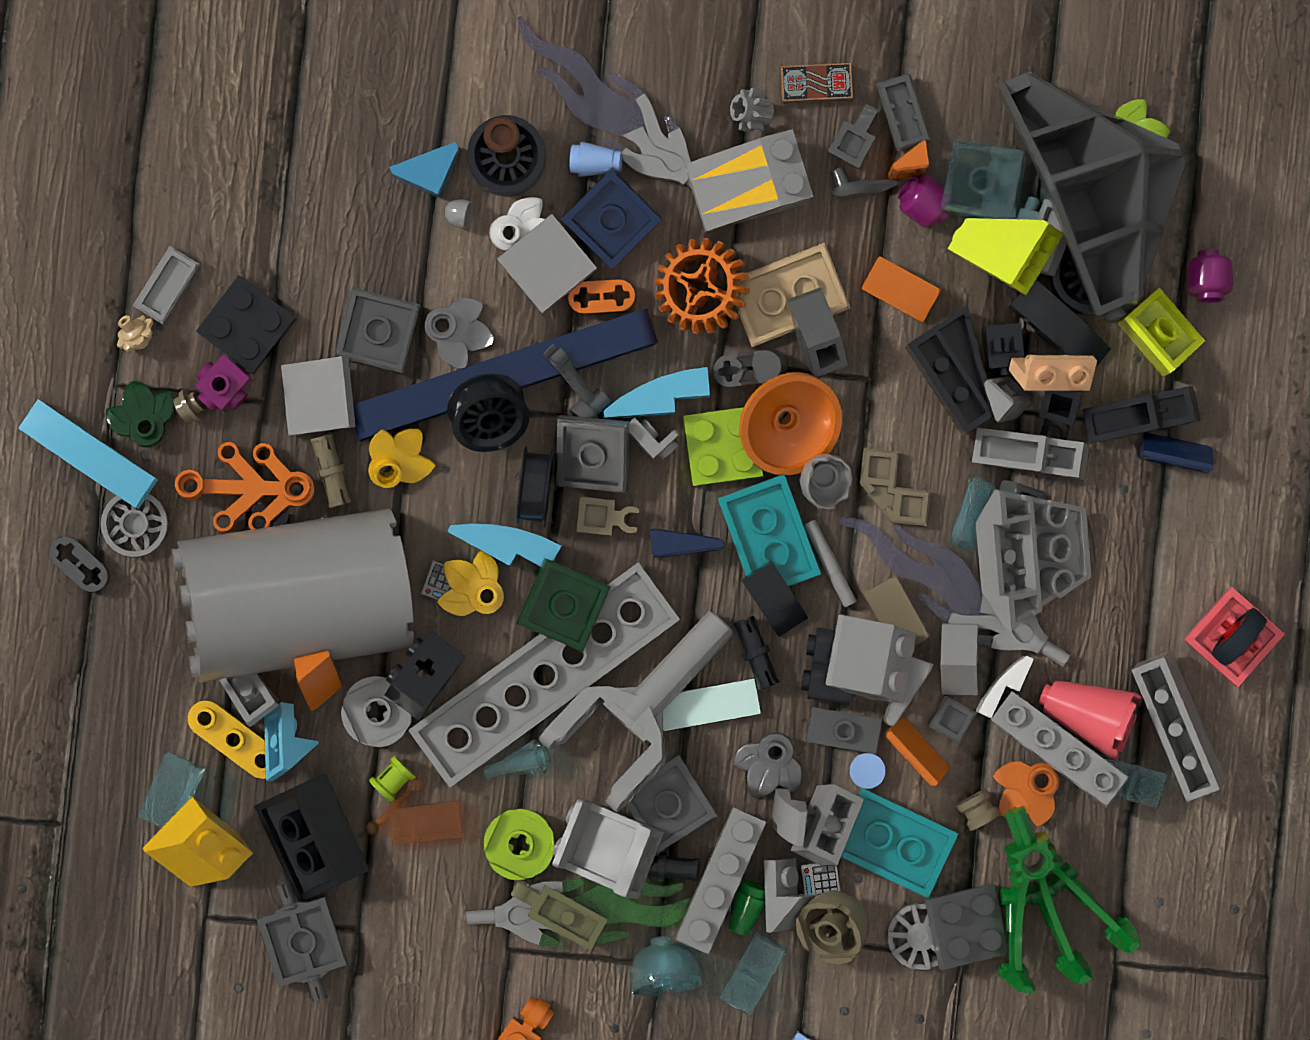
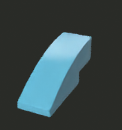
[604,367,710,419]
[447,524,563,567]

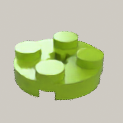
[484,808,555,880]

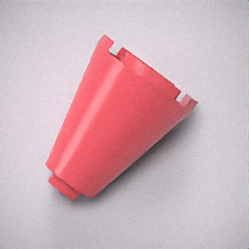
[1039,680,1143,761]

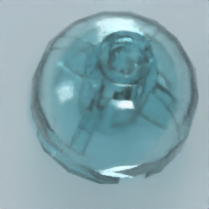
[630,936,702,996]

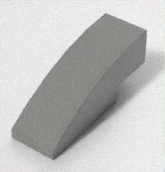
[972,427,1090,480]

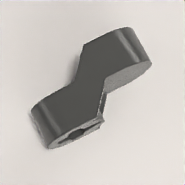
[713,349,788,387]

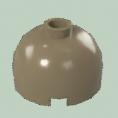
[796,890,870,964]

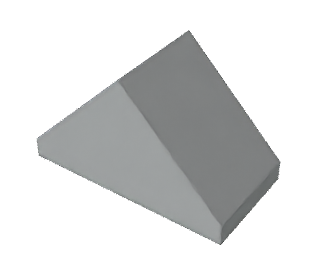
[940,623,978,695]

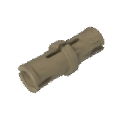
[310,434,351,508]

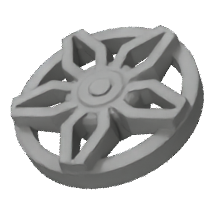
[101,494,168,557]

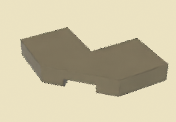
[859,448,931,526]

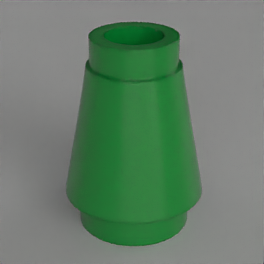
[728,880,765,936]

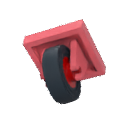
[1183,587,1285,687]

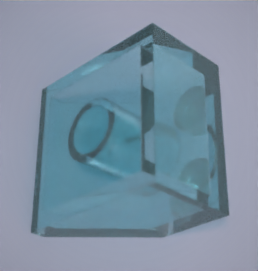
[941,140,1026,219]

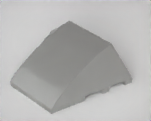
[976,490,1092,631]

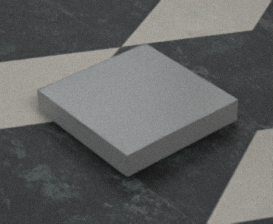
[497,214,598,314]
[281,356,356,436]

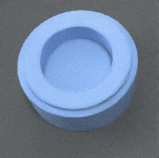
[849,753,885,789]

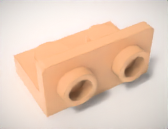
[1009,355,1097,391]

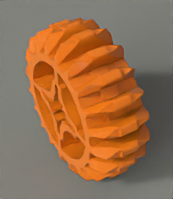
[654,238,750,334]

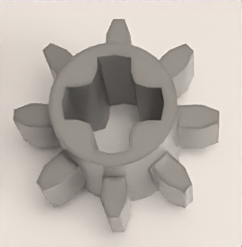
[730,88,774,133]

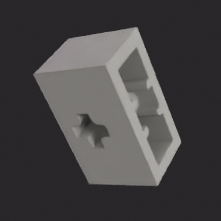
[791,784,864,865]

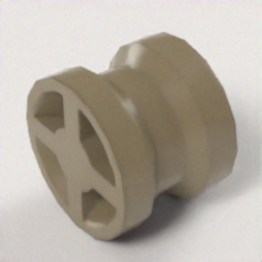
[956,789,1001,831]

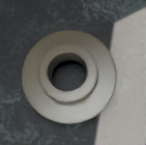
[173,389,206,423]

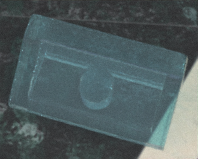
[949,476,995,552]

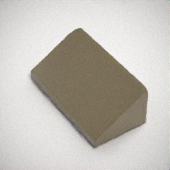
[863,576,930,646]

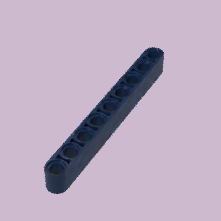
[353,309,658,441]

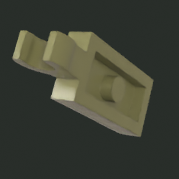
[510,882,608,951]

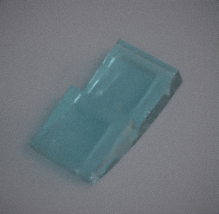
[719,932,787,1016]

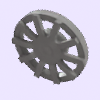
[887,903,938,970]

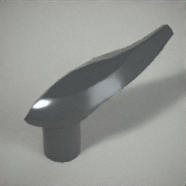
[831,168,899,198]

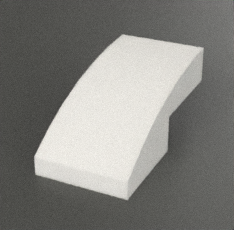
[975,656,1034,718]

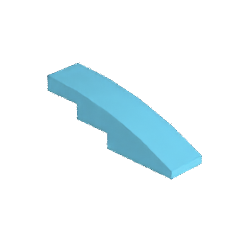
[18,399,158,509]

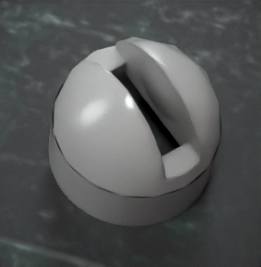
[445,199,473,229]

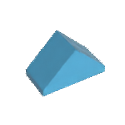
[389,142,460,198]

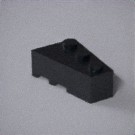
[905,305,994,436]

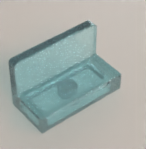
[138,752,206,830]

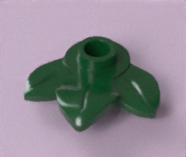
[105,381,175,448]

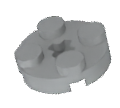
[341,676,412,747]

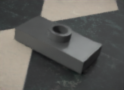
[876,73,931,152]
[806,707,882,754]

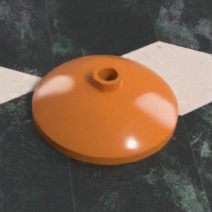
[739,372,842,475]

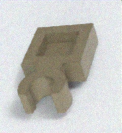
[576,497,639,536]

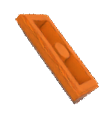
[888,140,929,180]
[861,256,941,323]
[294,651,343,711]
[884,717,950,787]

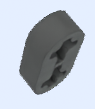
[50,536,110,592]

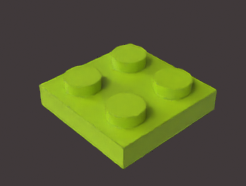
[683,407,763,486]

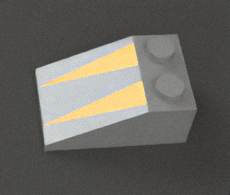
[685,129,814,232]

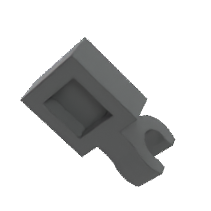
[827,104,878,169]

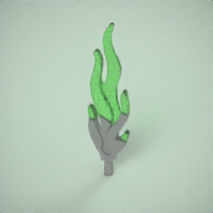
[466,878,733,947]

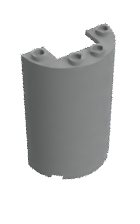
[172,508,414,683]

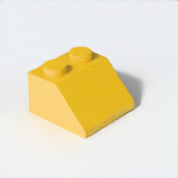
[142,797,253,887]

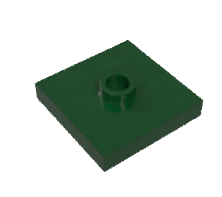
[516,558,611,652]

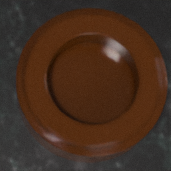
[484,117,520,154]

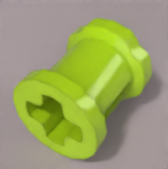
[369,756,416,803]

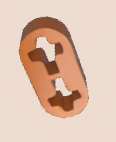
[568,279,635,315]

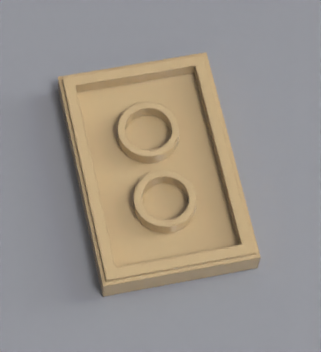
[726,242,851,348]

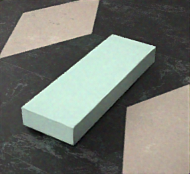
[663,679,761,731]

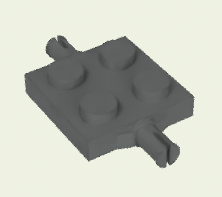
[257,882,348,1002]

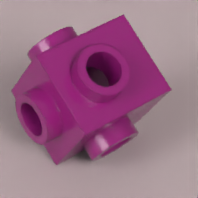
[195,354,254,412]

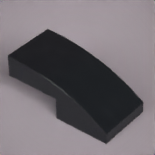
[741,560,808,637]

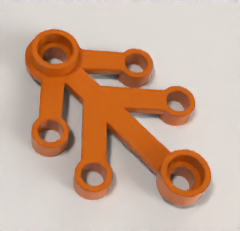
[175,442,315,534]

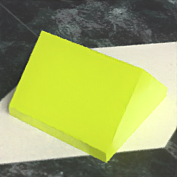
[1117,287,1205,377]

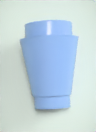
[570,142,622,177]

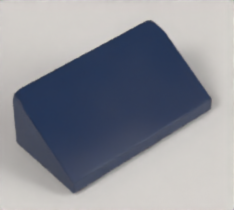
[1138,433,1214,473]

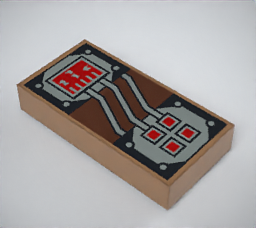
[780,63,853,103]

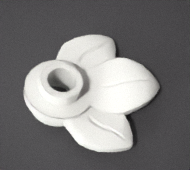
[489,197,545,251]

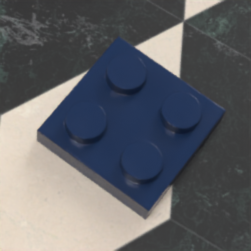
[561,168,662,269]

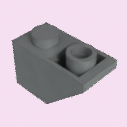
[787,287,849,377]

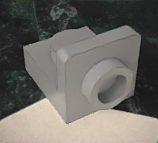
[629,418,679,461]

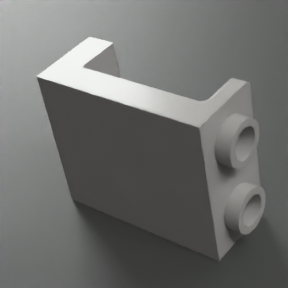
[552,799,664,899]

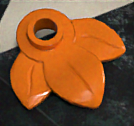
[993,761,1060,827]

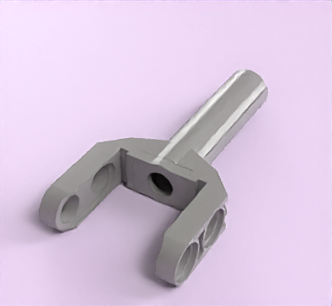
[539,611,734,812]

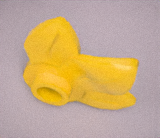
[368,429,435,488]
[437,551,504,616]

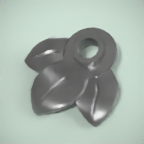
[425,298,494,369]
[733,732,802,798]

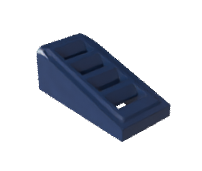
[650,528,724,558]

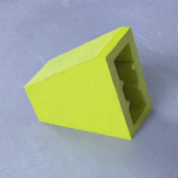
[948,218,1064,295]

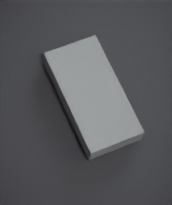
[133,246,201,325]

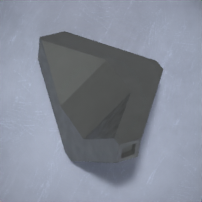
[998,71,1186,324]

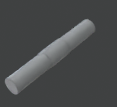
[803,520,857,608]

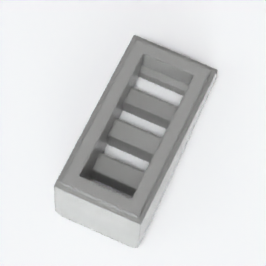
[883,657,934,726]

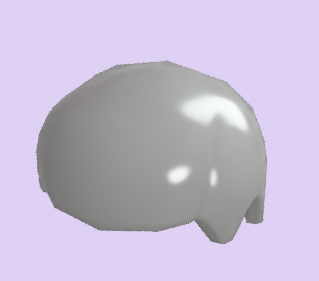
[799,454,853,510]

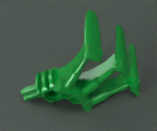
[997,806,1141,994]

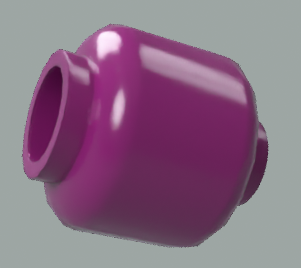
[897,174,952,227]
[1186,249,1233,303]

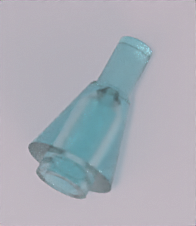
[483,739,550,779]

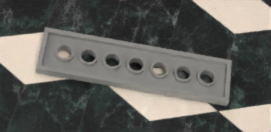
[408,562,680,788]

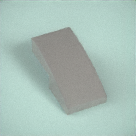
[771,788,807,847]

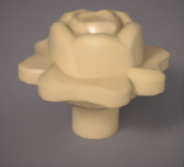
[117,315,154,352]

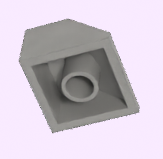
[825,615,916,703]

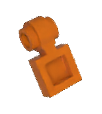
[497,996,555,1040]

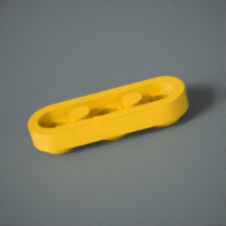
[188,700,266,779]

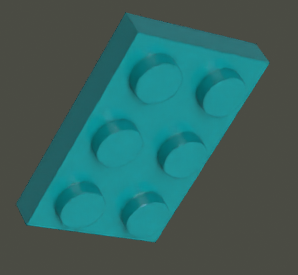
[717,474,821,586]
[841,788,958,898]

